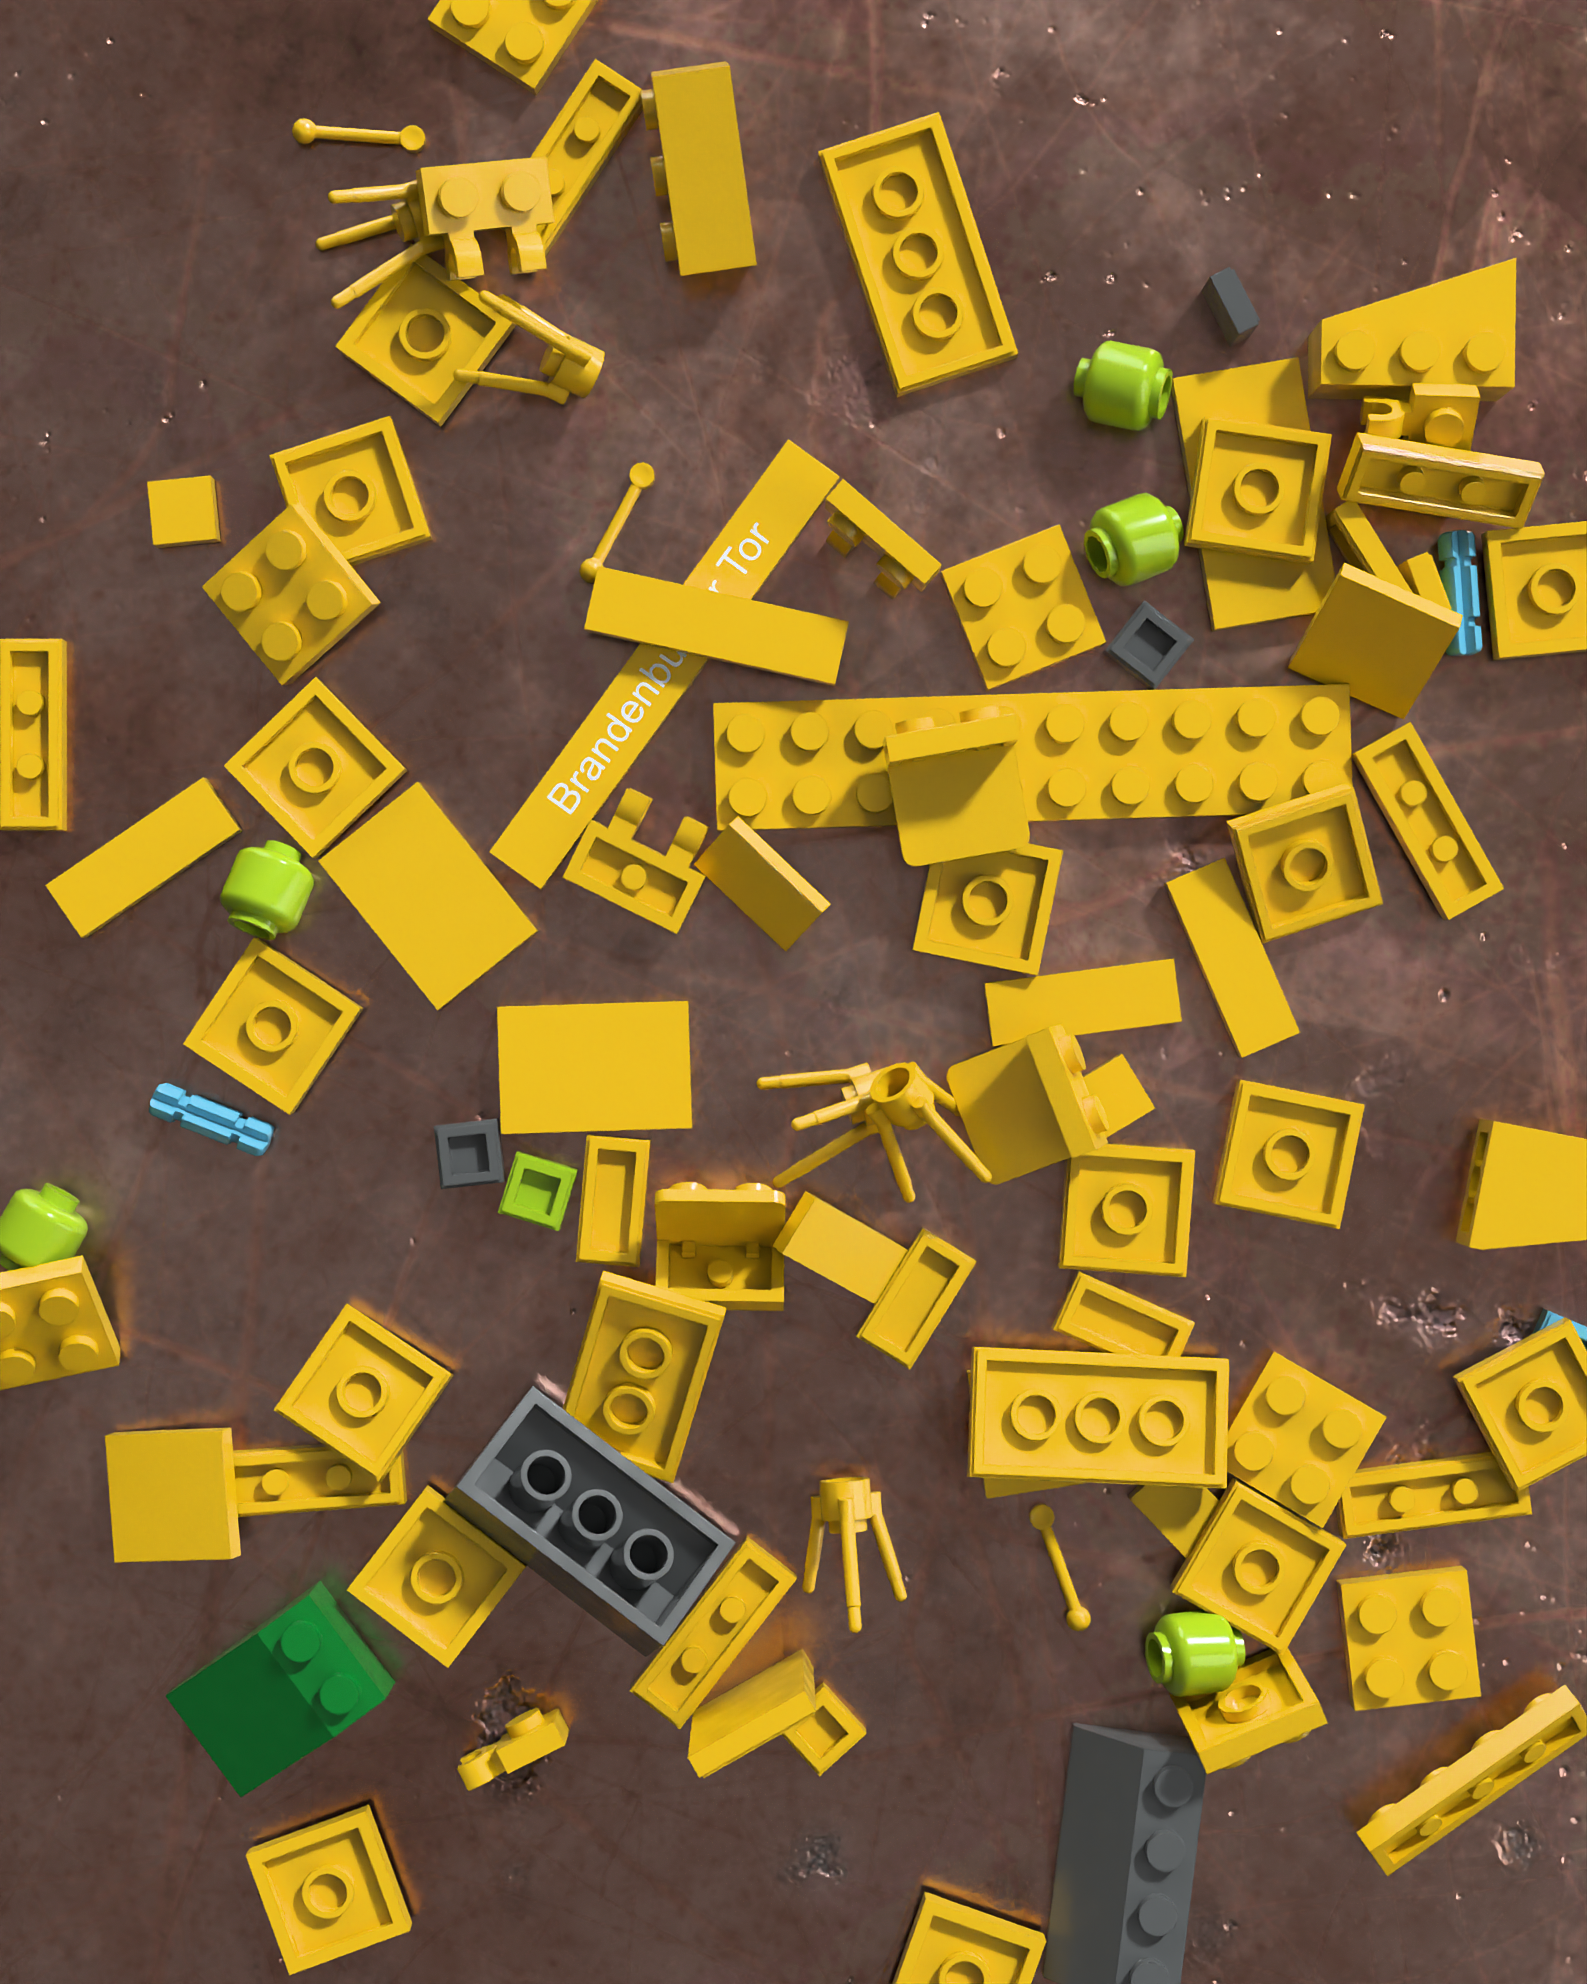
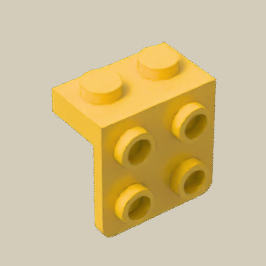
[883,705,1030,867]
[947,1023,1109,1185]
[654,1182,785,1311]

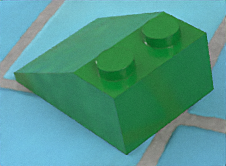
[166,1580,395,1798]

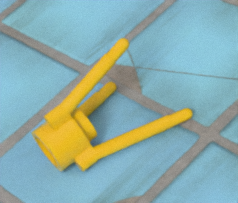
[315,180,445,309]
[453,290,605,405]
[756,1062,887,1188]
[866,1062,992,1203]
[802,1477,907,1633]

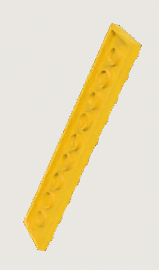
[713,684,1353,832]

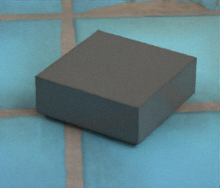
[1201,267,1260,347]
[1103,600,1194,690]
[434,1118,506,1189]

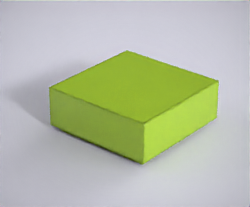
[498,1151,579,1231]

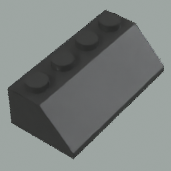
[443,1386,736,1657]
[1042,1723,1206,1984]

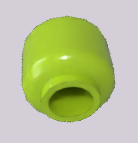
[1074,341,1173,431]
[1084,493,1184,586]
[220,840,314,940]
[0,1183,88,1271]
[1145,1609,1245,1697]

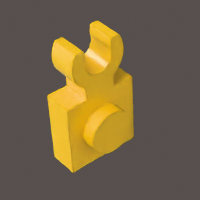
[457,1708,569,1791]

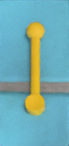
[292,118,426,154]
[579,462,655,583]
[1029,1503,1091,1632]

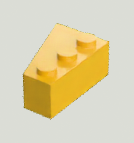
[641,61,757,276]
[1308,258,1516,401]

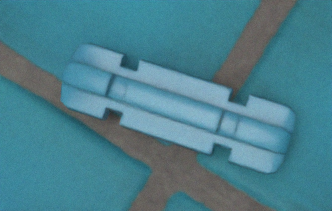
[1438,530,1483,656]
[149,1083,274,1156]

